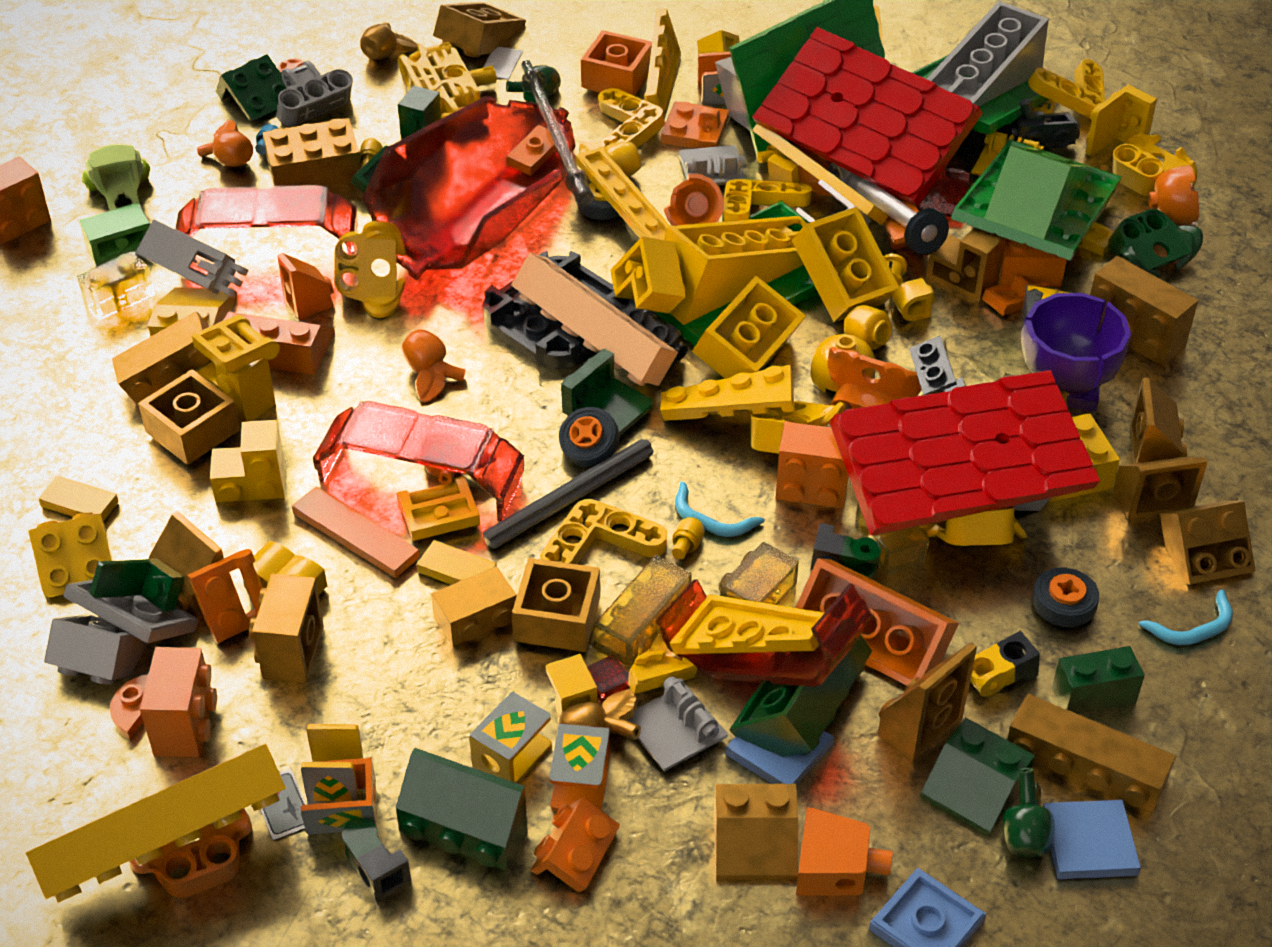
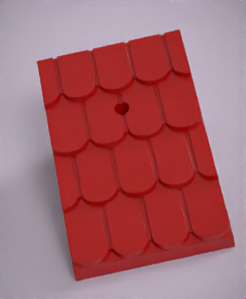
[752,27,983,207]
[829,370,1100,536]

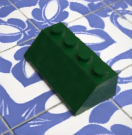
[729,617,872,757]

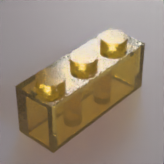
[593,555,694,667]

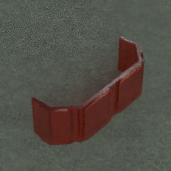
[175,185,358,255]
[312,401,524,521]
[656,579,871,687]

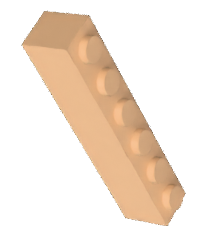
[511,252,678,386]

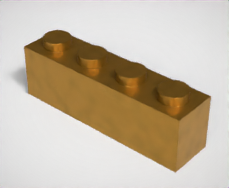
[1007,693,1176,812]

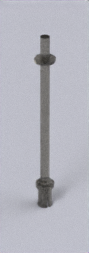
[521,60,594,207]

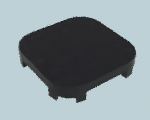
[482,251,635,369]

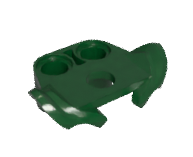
[1108,209,1203,278]

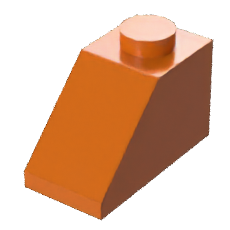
[277,253,334,321]

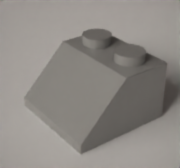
[43,614,149,684]

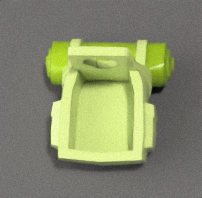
[82,144,151,211]

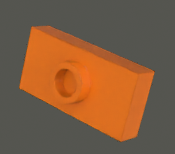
[506,125,563,176]

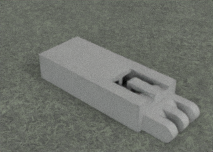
[135,219,249,298]

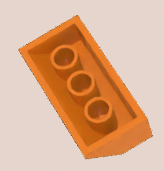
[795,558,959,686]

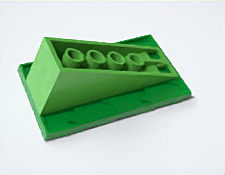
[951,139,1122,260]

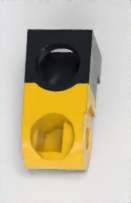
[970,630,1040,697]

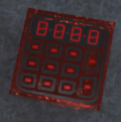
[587,654,631,703]

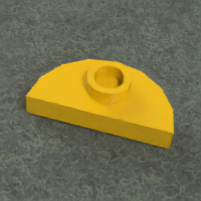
[628,650,698,694]

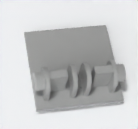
[679,145,747,185]
[628,676,728,771]

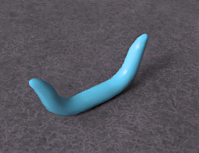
[675,481,765,537]
[1139,589,1233,645]

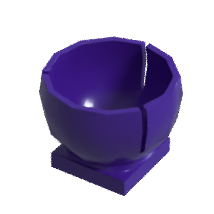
[1021,293,1131,412]

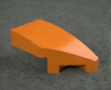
[982,274,1050,316]

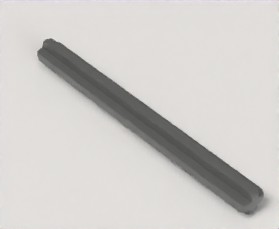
[483,439,654,548]

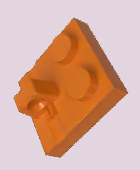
[661,101,729,149]

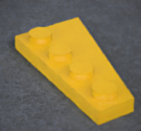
[644,8,682,117]
[660,365,794,421]
[669,594,833,654]

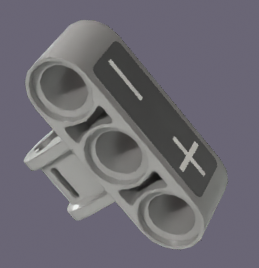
[277,60,353,126]

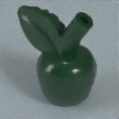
[505,64,561,110]
[1003,768,1055,857]

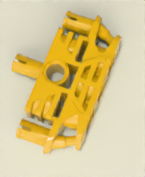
[398,42,497,130]

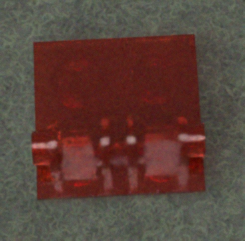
[916,167,970,217]

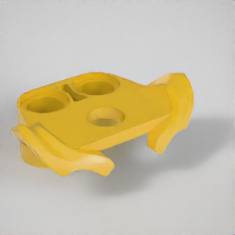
[1112,132,1198,197]
[334,221,406,318]
[748,400,846,454]
[917,506,1027,546]

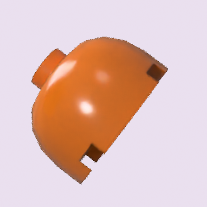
[1148,165,1199,226]

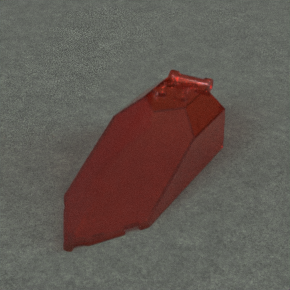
[362,96,577,280]

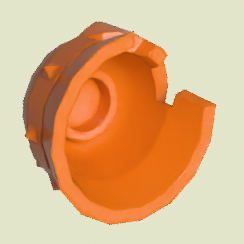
[663,173,724,226]

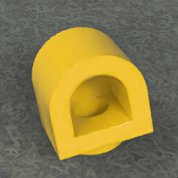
[892,278,935,321]

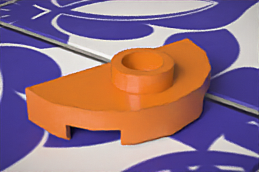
[110,674,148,740]

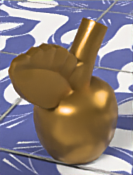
[360,22,419,60]
[558,689,641,740]

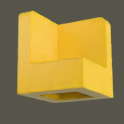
[697,30,740,54]
[546,654,597,717]

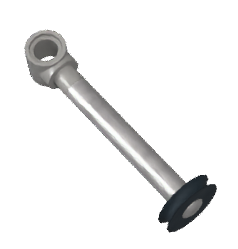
[828,163,949,255]

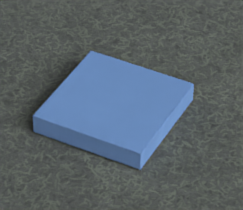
[725,731,834,786]
[1043,800,1141,879]
[869,868,986,947]

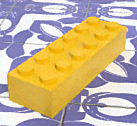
[25,743,286,903]

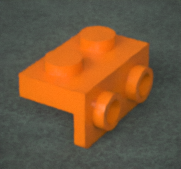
[531,797,620,893]

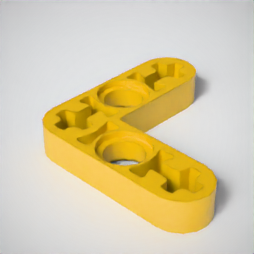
[1028,59,1105,118]
[598,88,665,148]
[722,179,812,222]
[540,499,667,564]

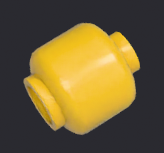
[844,305,892,350]

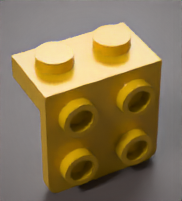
[1085,84,1157,157]
[28,512,112,598]

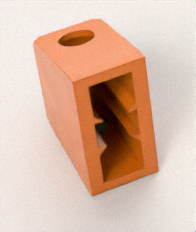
[796,807,893,896]

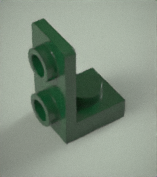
[89,558,184,611]

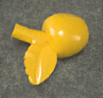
[579,142,642,181]

